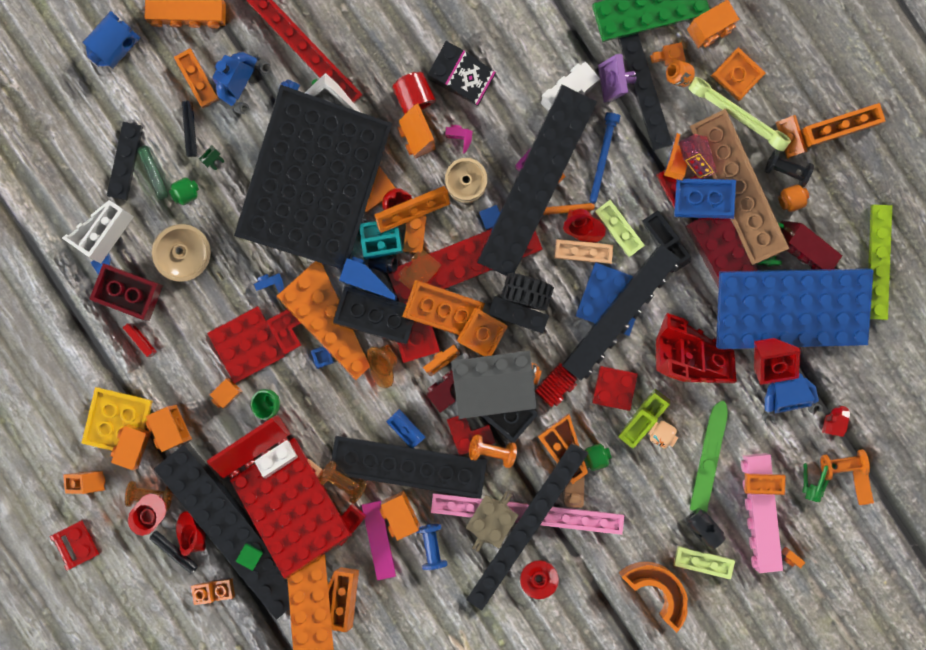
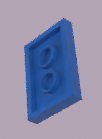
[674,179,736,219]

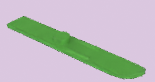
[689,401,728,512]

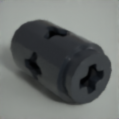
[686,508,726,550]

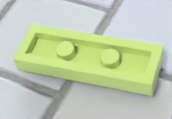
[594,200,645,257]
[673,546,735,579]

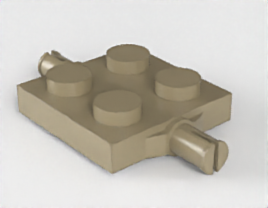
[466,491,519,552]

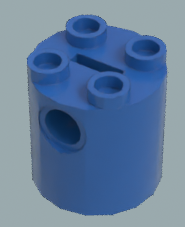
[82,11,141,69]

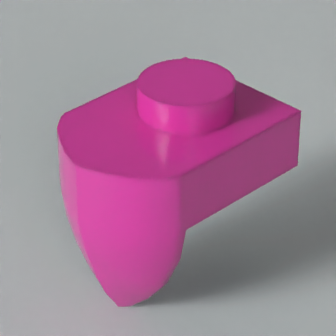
[445,125,473,154]

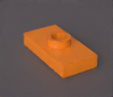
[423,345,461,376]
[744,473,786,495]

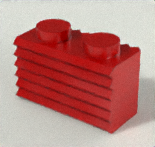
[534,363,577,407]

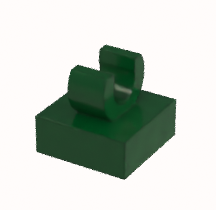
[199,145,224,170]

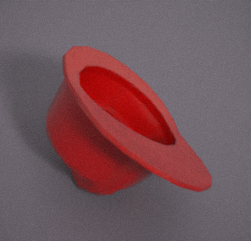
[563,208,606,243]
[128,493,166,536]
[176,511,206,556]

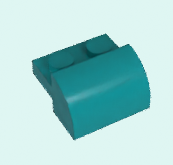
[360,221,403,259]

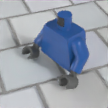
[212,52,271,114]
[762,373,823,423]

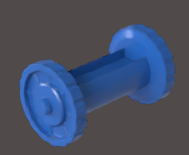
[416,524,448,570]

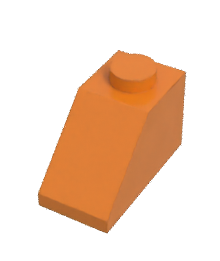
[63,471,106,494]

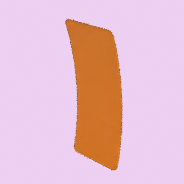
[853,470,874,505]

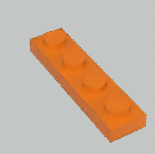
[374,186,450,233]

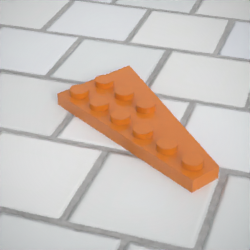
[276,261,370,380]

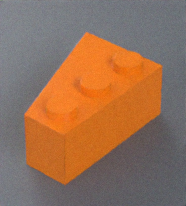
[537,413,588,484]
[328,567,359,632]

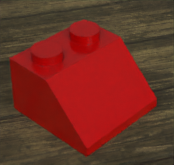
[754,338,800,385]

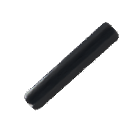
[181,101,197,158]
[149,531,198,574]

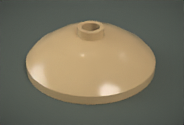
[152,224,211,281]

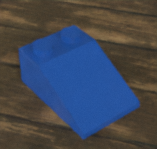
[339,257,398,301]

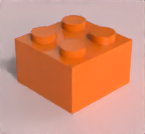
[687,0,740,49]
[146,405,192,452]
[379,490,420,541]

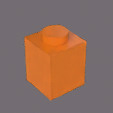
[210,378,243,408]

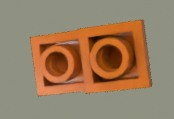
[191,578,235,605]

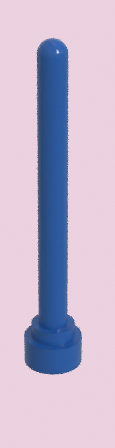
[589,112,621,204]

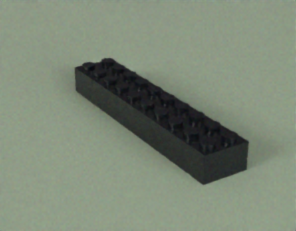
[154,443,290,620]

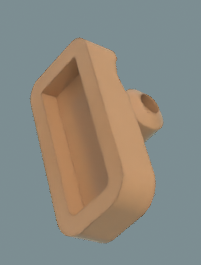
[564,476,585,508]

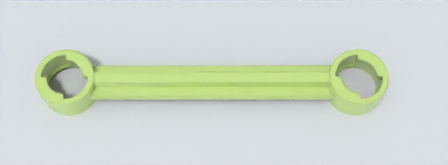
[688,77,791,151]

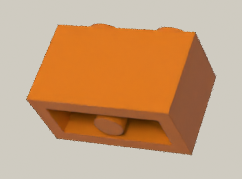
[111,424,151,470]

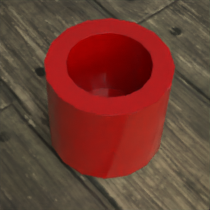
[392,72,436,114]

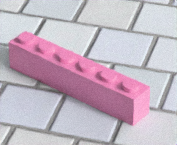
[741,453,783,573]

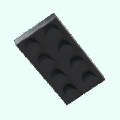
[333,286,415,345]

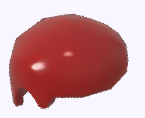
[382,188,412,210]

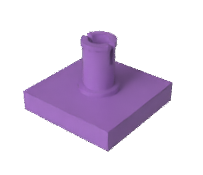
[598,54,636,103]

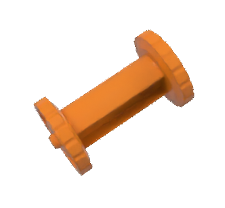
[469,435,517,468]
[820,449,870,480]

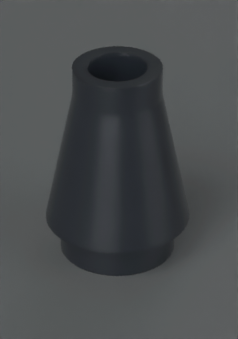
[368,255,398,274]

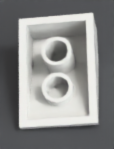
[305,73,360,112]

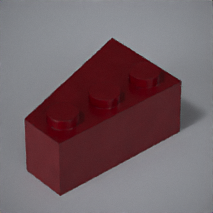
[780,220,843,270]

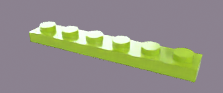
[868,205,892,320]

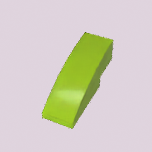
[618,388,670,449]

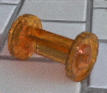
[319,461,367,504]
[125,481,173,512]

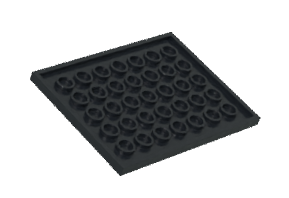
[234,85,392,269]

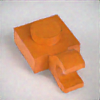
[650,42,686,66]

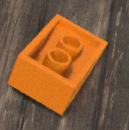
[397,104,436,159]

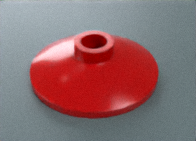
[520,560,559,599]

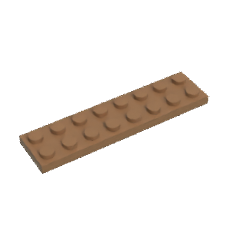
[690,109,789,265]

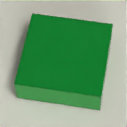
[236,543,263,571]

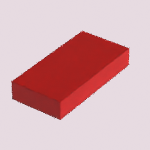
[122,323,157,357]

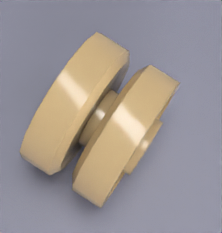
[445,158,487,203]

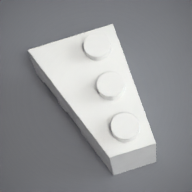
[541,62,600,111]
[62,200,134,264]

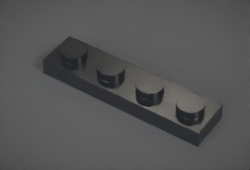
[107,122,143,201]

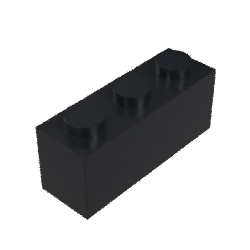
[488,296,549,334]

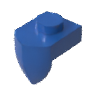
[254,273,284,293]

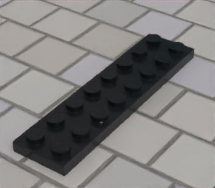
[329,435,487,498]

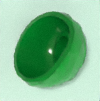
[251,389,280,420]

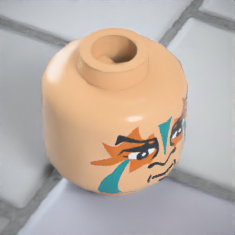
[649,421,679,449]

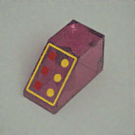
[679,134,717,179]

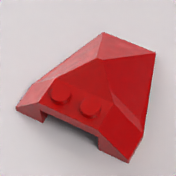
[656,313,737,383]

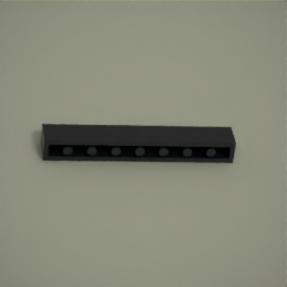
[562,244,680,380]

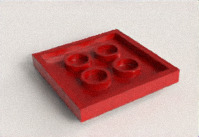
[207,306,286,384]

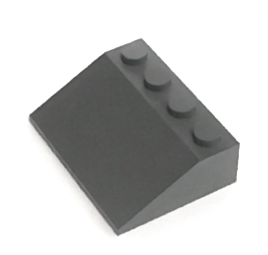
[451,350,536,419]

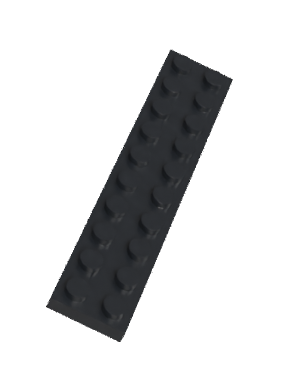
[477,84,597,276]

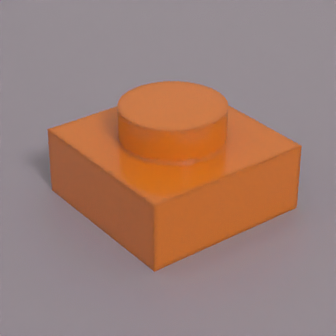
[781,547,806,568]

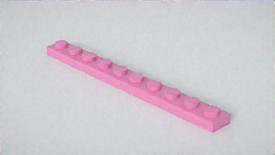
[431,493,624,535]

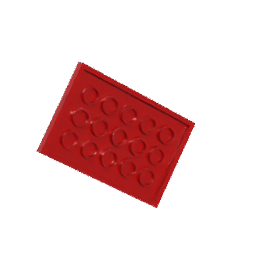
[230,438,352,579]

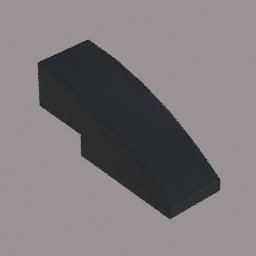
[642,210,691,272]

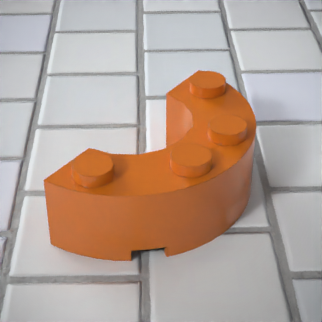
[619,562,688,633]

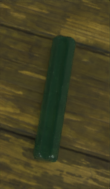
[138,145,168,200]

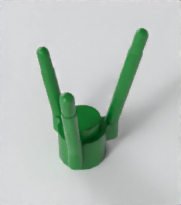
[802,463,836,502]

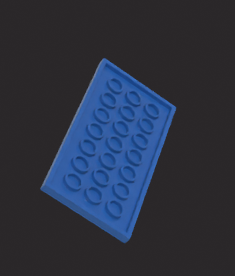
[716,268,873,349]

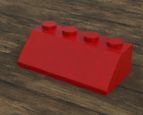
[207,415,291,478]

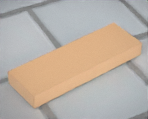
[554,239,613,264]

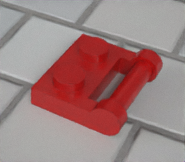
[49,520,99,571]

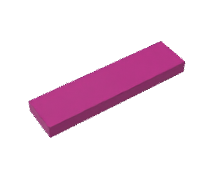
[362,500,396,580]

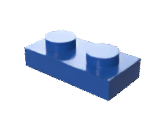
[386,409,425,448]

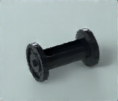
[765,149,814,188]

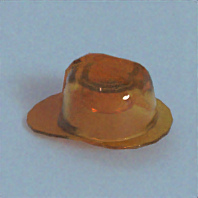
[367,344,397,388]

